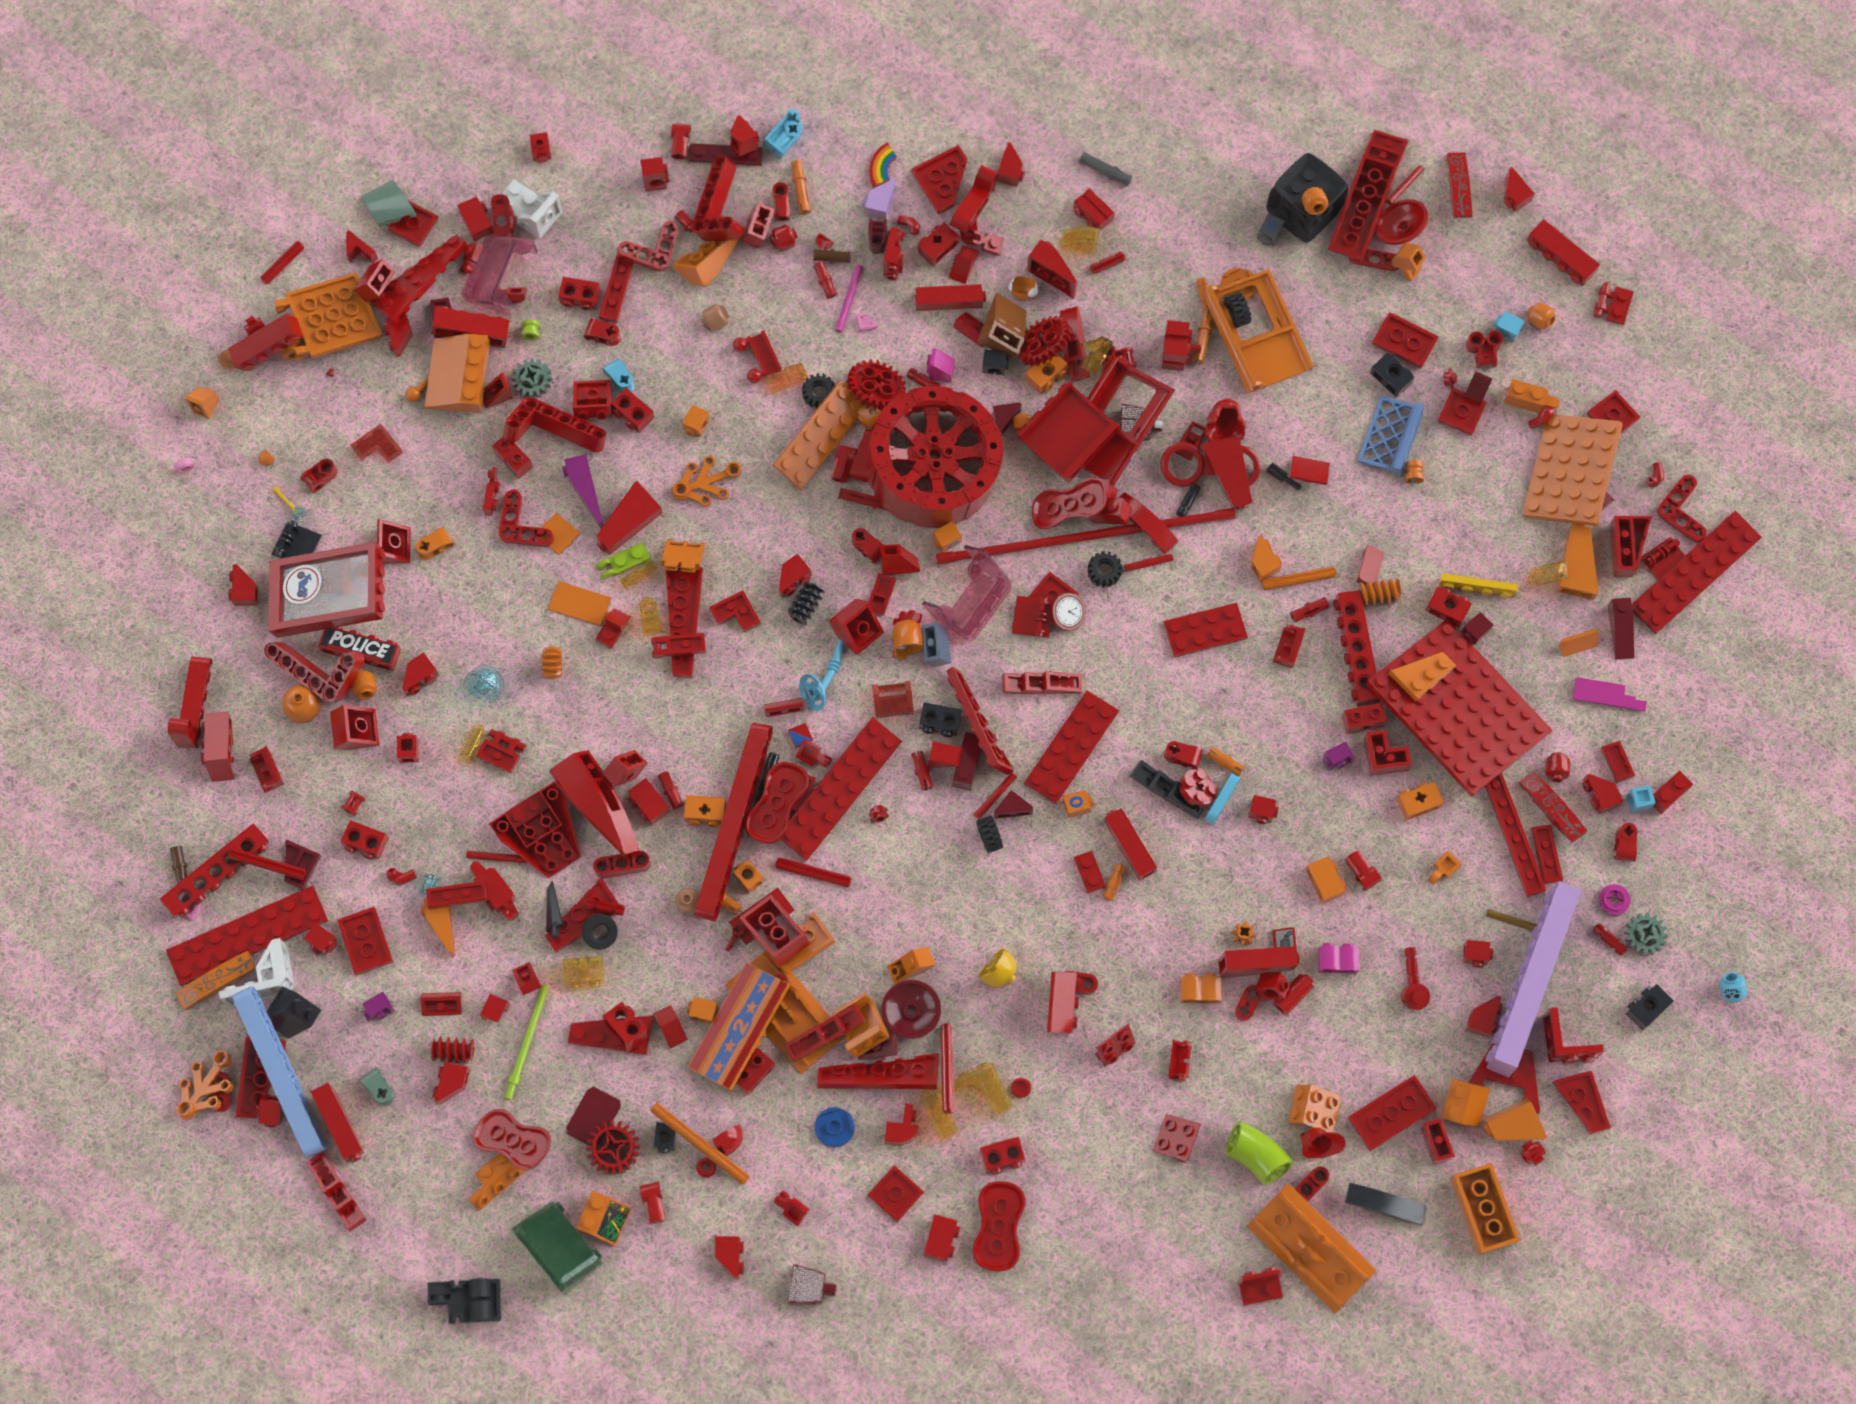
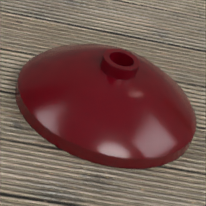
[881,980,941,1039]

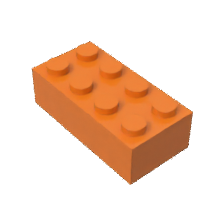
[1450,1163,1521,1256]

